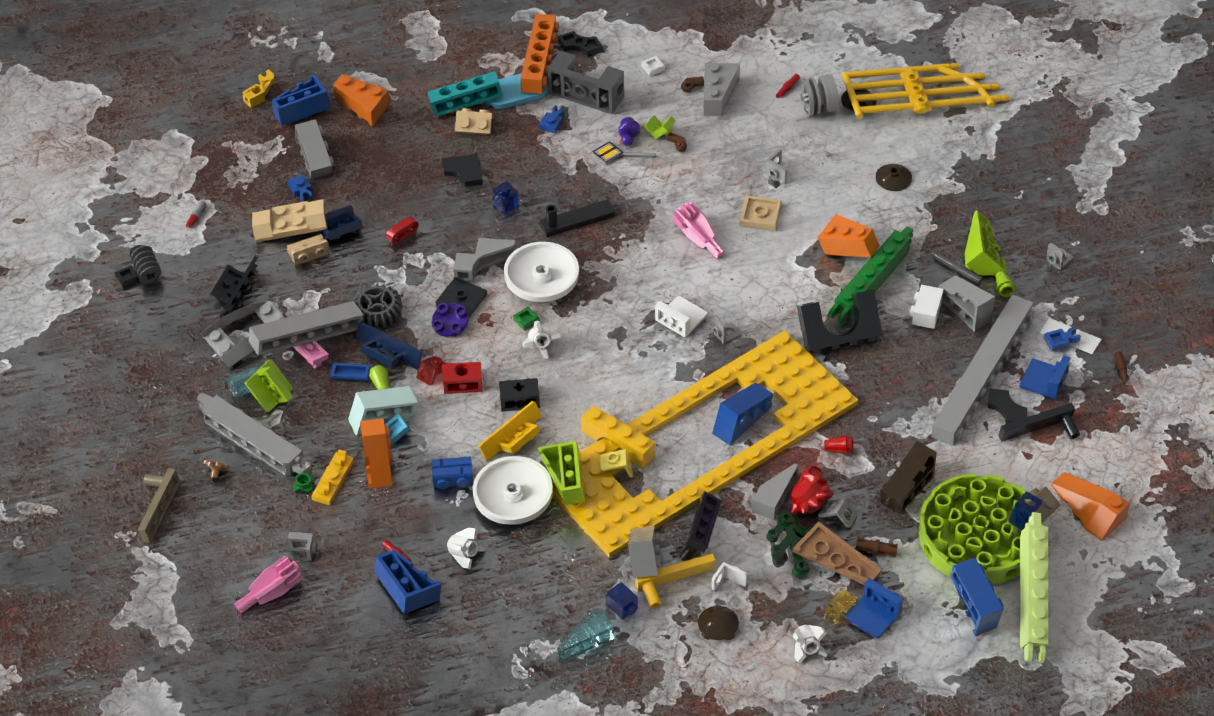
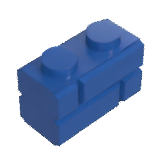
[431,456,473,489]

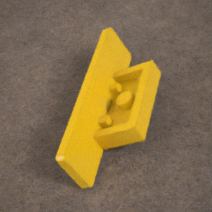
[478,401,541,461]

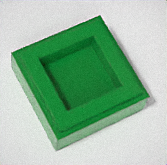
[513,307,540,331]

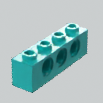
[427,71,503,117]

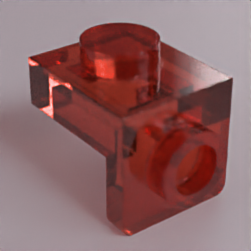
[416,356,447,386]

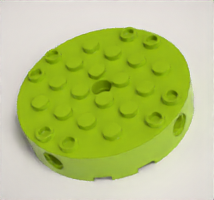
[919,473,1029,585]

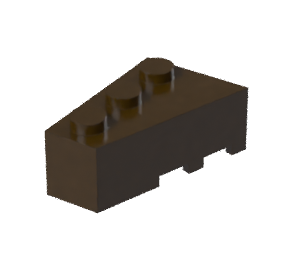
[880,441,937,514]

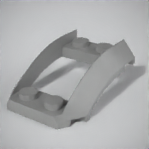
[200,301,285,370]

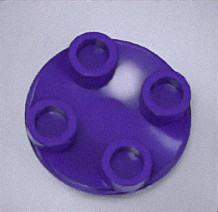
[432,303,469,337]

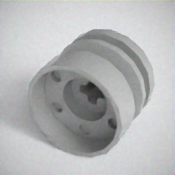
[800,75,839,116]

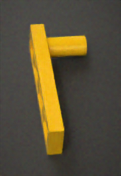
[635,553,716,609]

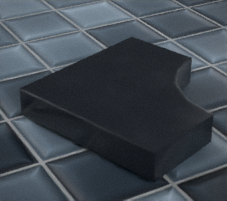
[442,154,483,186]

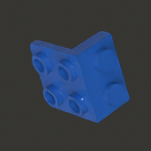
[846,578,903,638]

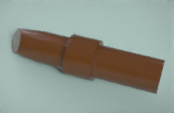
[1115,351,1129,384]

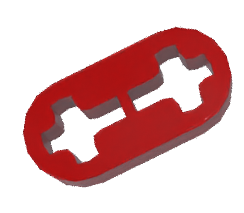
[386,217,419,244]

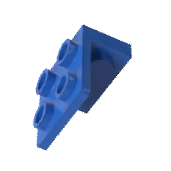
[1019,355,1071,400]

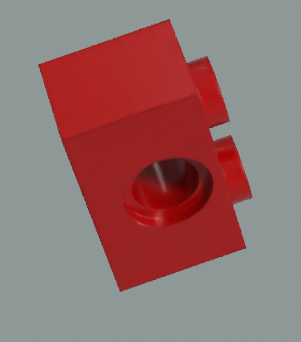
[442,362,483,394]

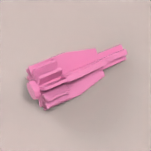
[672,201,725,259]
[234,555,303,613]

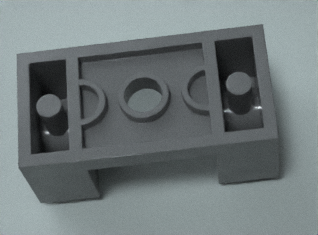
[548,50,624,114]

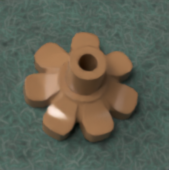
[204,460,229,478]

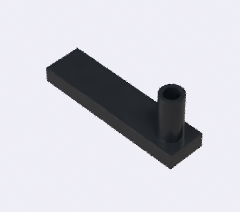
[540,199,615,237]
[998,403,1080,442]
[680,491,722,561]

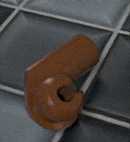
[681,76,704,92]

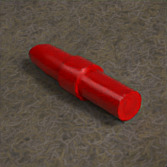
[776,74,800,98]
[382,540,412,562]

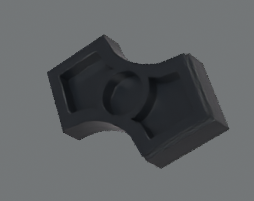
[557,31,604,57]
[988,388,1027,424]

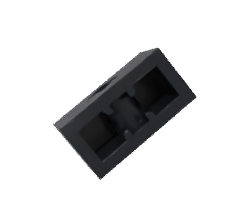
[499,378,540,412]

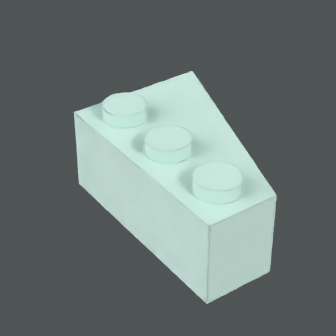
[348,386,418,436]

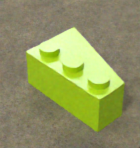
[537,440,586,505]

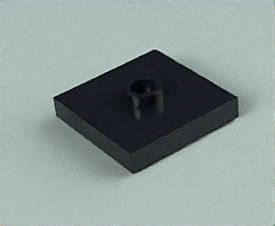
[435,277,487,318]

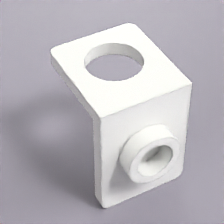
[712,562,747,591]

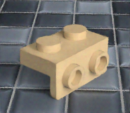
[455,108,494,135]

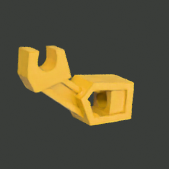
[242,69,275,108]

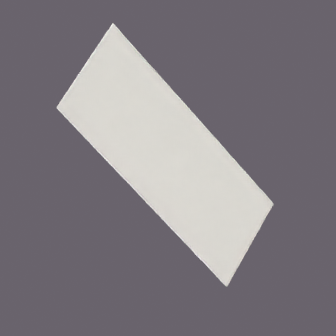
[1040,318,1101,354]

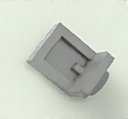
[288,532,317,561]

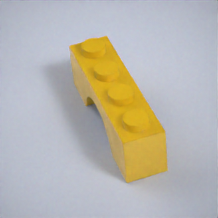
[581,405,655,469]

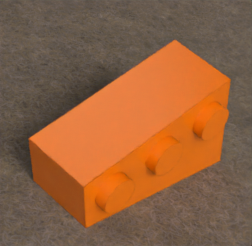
[333,74,390,127]
[818,214,880,258]
[360,418,393,489]

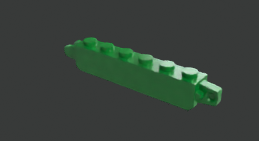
[828,226,913,323]

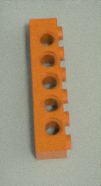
[521,14,559,94]

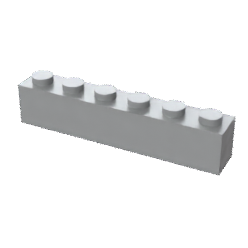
[249,301,364,356]

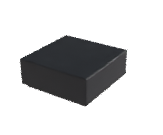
[114,265,140,288]

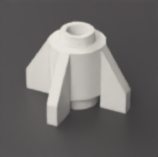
[522,321,561,359]
[447,528,486,569]
[793,625,828,663]

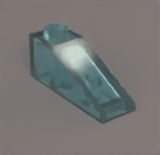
[557,609,614,663]

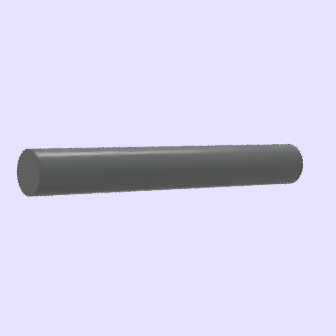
[933,252,983,284]

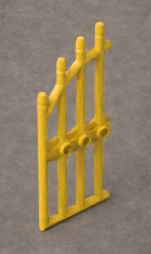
[841,63,1010,119]

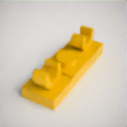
[311,450,355,505]

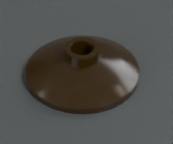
[876,163,912,191]

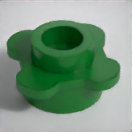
[293,473,315,492]

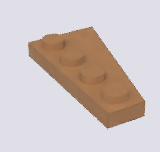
[792,521,882,585]

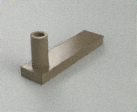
[138,468,181,543]

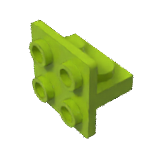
[245,359,293,412]

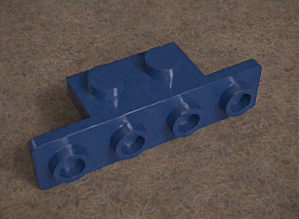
[356,322,423,369]

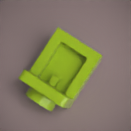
[644,116,676,139]

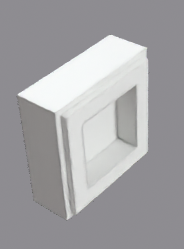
[641,56,665,77]

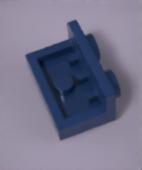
[321,205,363,240]

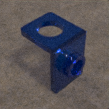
[1009,492,1043,530]

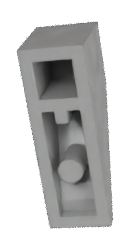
[750,464,798,520]

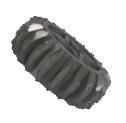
[352,283,403,329]

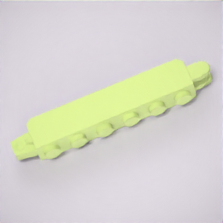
[1020,512,1048,663]

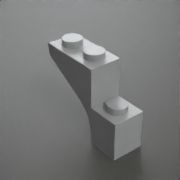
[453,238,516,283]

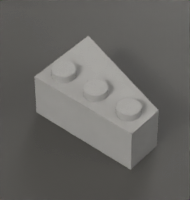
[704,63,740,116]
[295,119,334,179]
[938,275,995,332]
[628,526,661,578]

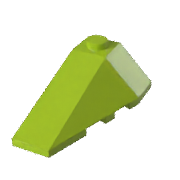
[965,210,1008,275]

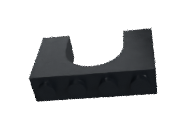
[796,290,883,354]

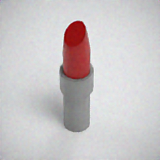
[186,200,206,227]

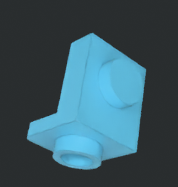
[385,414,410,444]

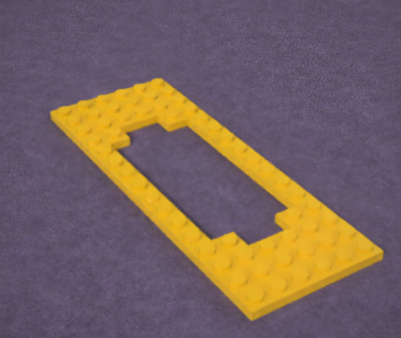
[552,330,858,558]

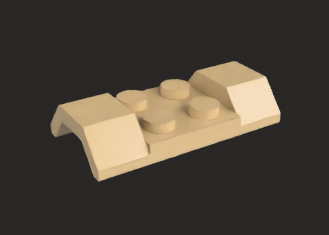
[252,199,327,242]

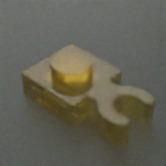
[824,588,858,624]

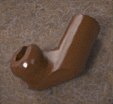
[667,132,687,152]

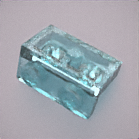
[225,363,262,398]

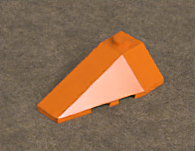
[1051,472,1130,541]

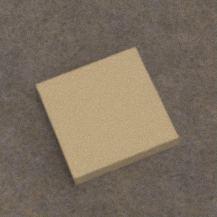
[739,195,782,231]

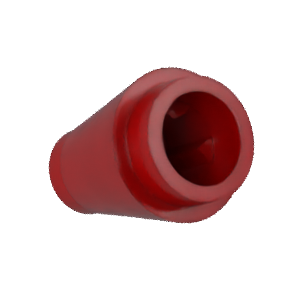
[824,435,854,455]

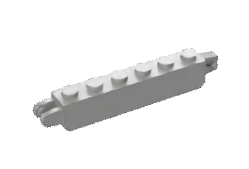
[197,393,312,476]

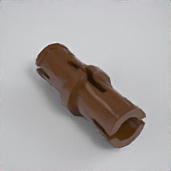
[855,538,898,557]

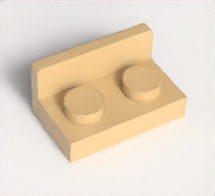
[287,234,330,265]

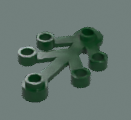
[766,512,812,579]

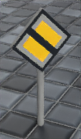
[592,141,656,164]

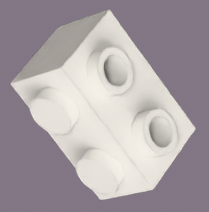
[910,285,944,329]

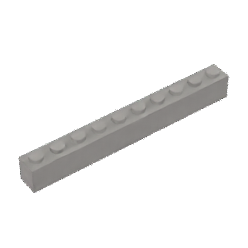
[931,295,1034,446]

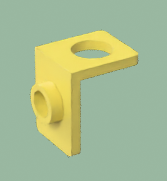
[600,449,633,478]

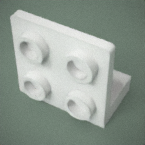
[655,296,708,337]

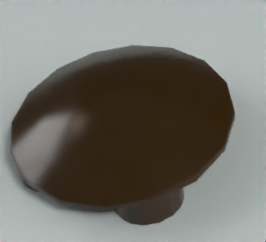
[698,606,739,640]

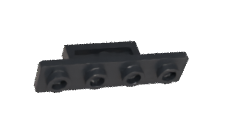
[210,256,258,318]

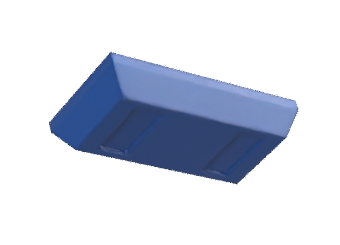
[330,362,371,382]

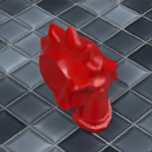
[791,465,834,514]

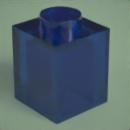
[492,181,518,214]
[606,582,638,620]

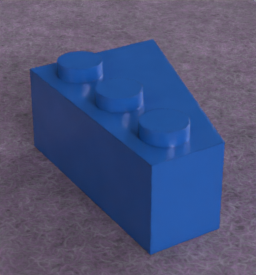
[272,74,330,126]
[374,549,442,614]

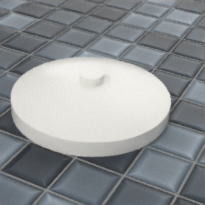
[504,242,579,302]
[473,456,553,525]

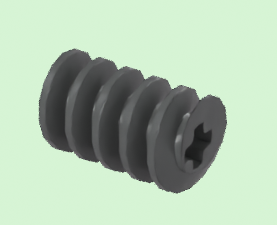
[129,245,162,284]

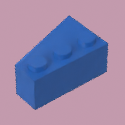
[712,382,773,445]
[950,558,1004,636]

